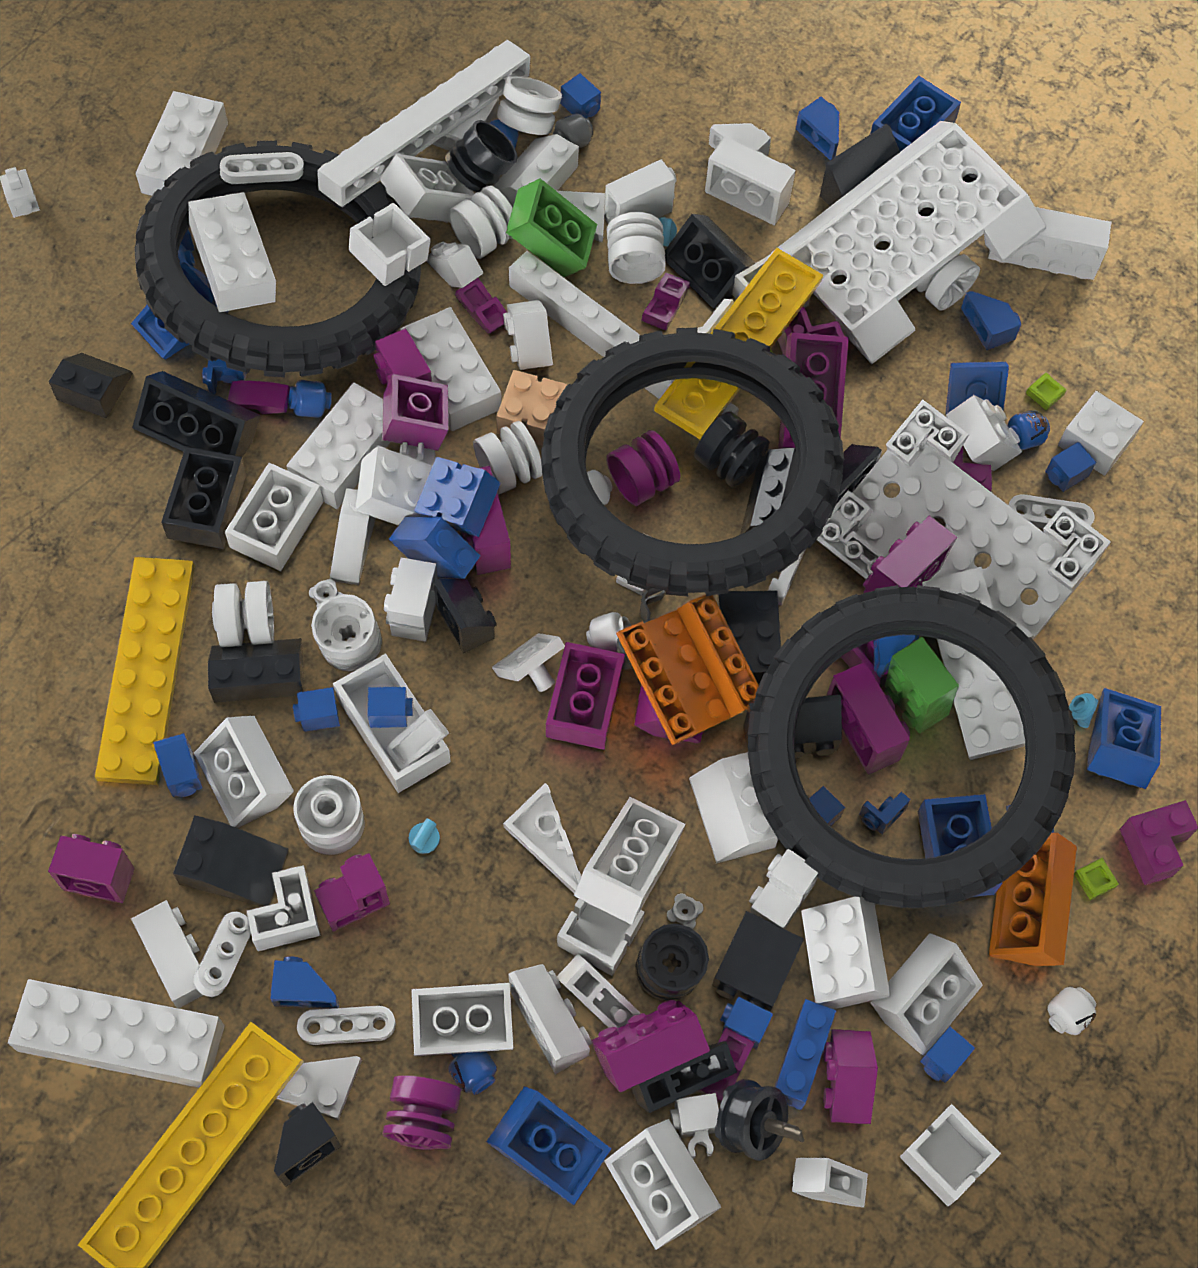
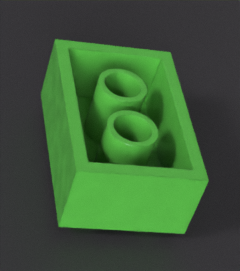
[506,178,597,277]
[884,637,959,734]

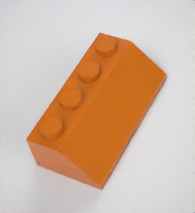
[989,832,1077,966]

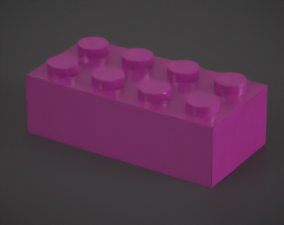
[778,333,849,449]

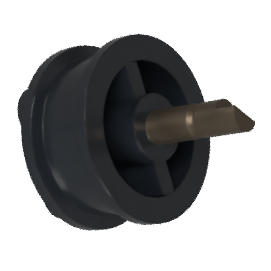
[715,1079,805,1161]

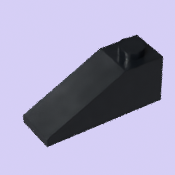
[631,1041,737,1113]

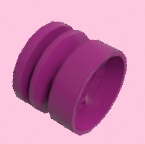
[606,430,680,506]
[383,1076,462,1150]

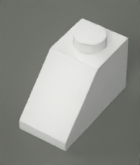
[709,123,771,156]
[792,1158,868,1207]

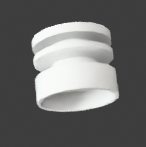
[449,186,513,259]
[607,212,665,284]
[473,421,542,495]
[311,594,382,671]

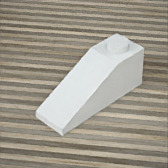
[330,488,375,585]
[557,954,641,1028]

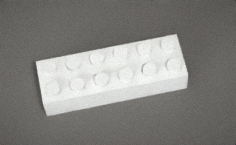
[922,567,1025,760]
[8,979,225,1088]

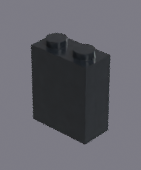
[712,911,804,1012]

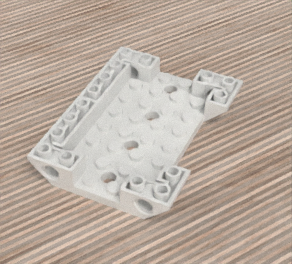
[771,121,1046,364]
[817,400,1111,640]

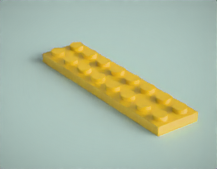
[654,248,824,439]
[95,557,195,785]
[78,1022,304,1268]

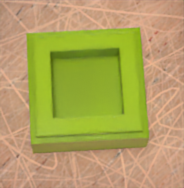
[1026,373,1067,411]
[1074,857,1119,900]

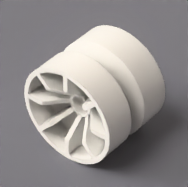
[915,253,980,311]
[212,581,274,647]
[294,775,365,855]

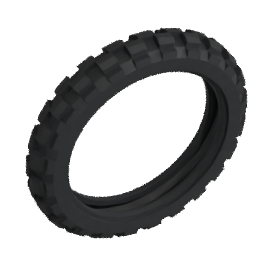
[134,140,421,378]
[541,327,844,597]
[748,585,1076,908]

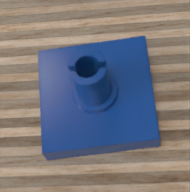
[945,362,1009,417]

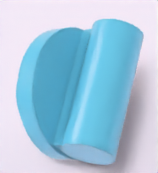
[658,217,677,247]
[1069,693,1098,728]
[408,818,440,854]

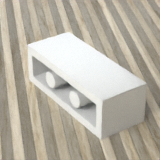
[131,900,214,1009]

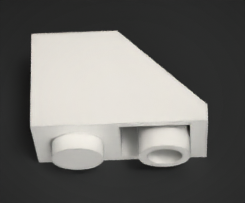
[427,242,483,288]

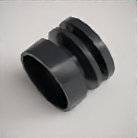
[445,120,518,193]
[694,411,770,488]
[635,924,709,1001]

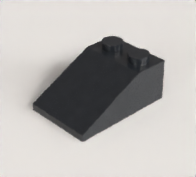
[173,815,289,907]

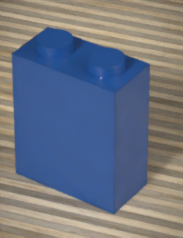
[389,517,480,579]

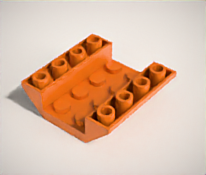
[616,594,759,745]

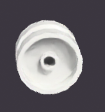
[497,76,562,135]

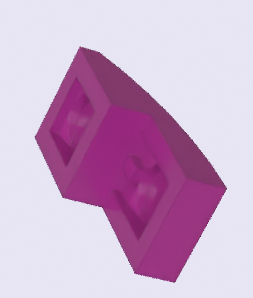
[641,273,691,331]
[454,278,508,334]
[228,380,290,415]
[697,1027,755,1103]

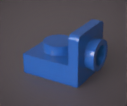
[202,359,247,394]
[859,792,911,835]

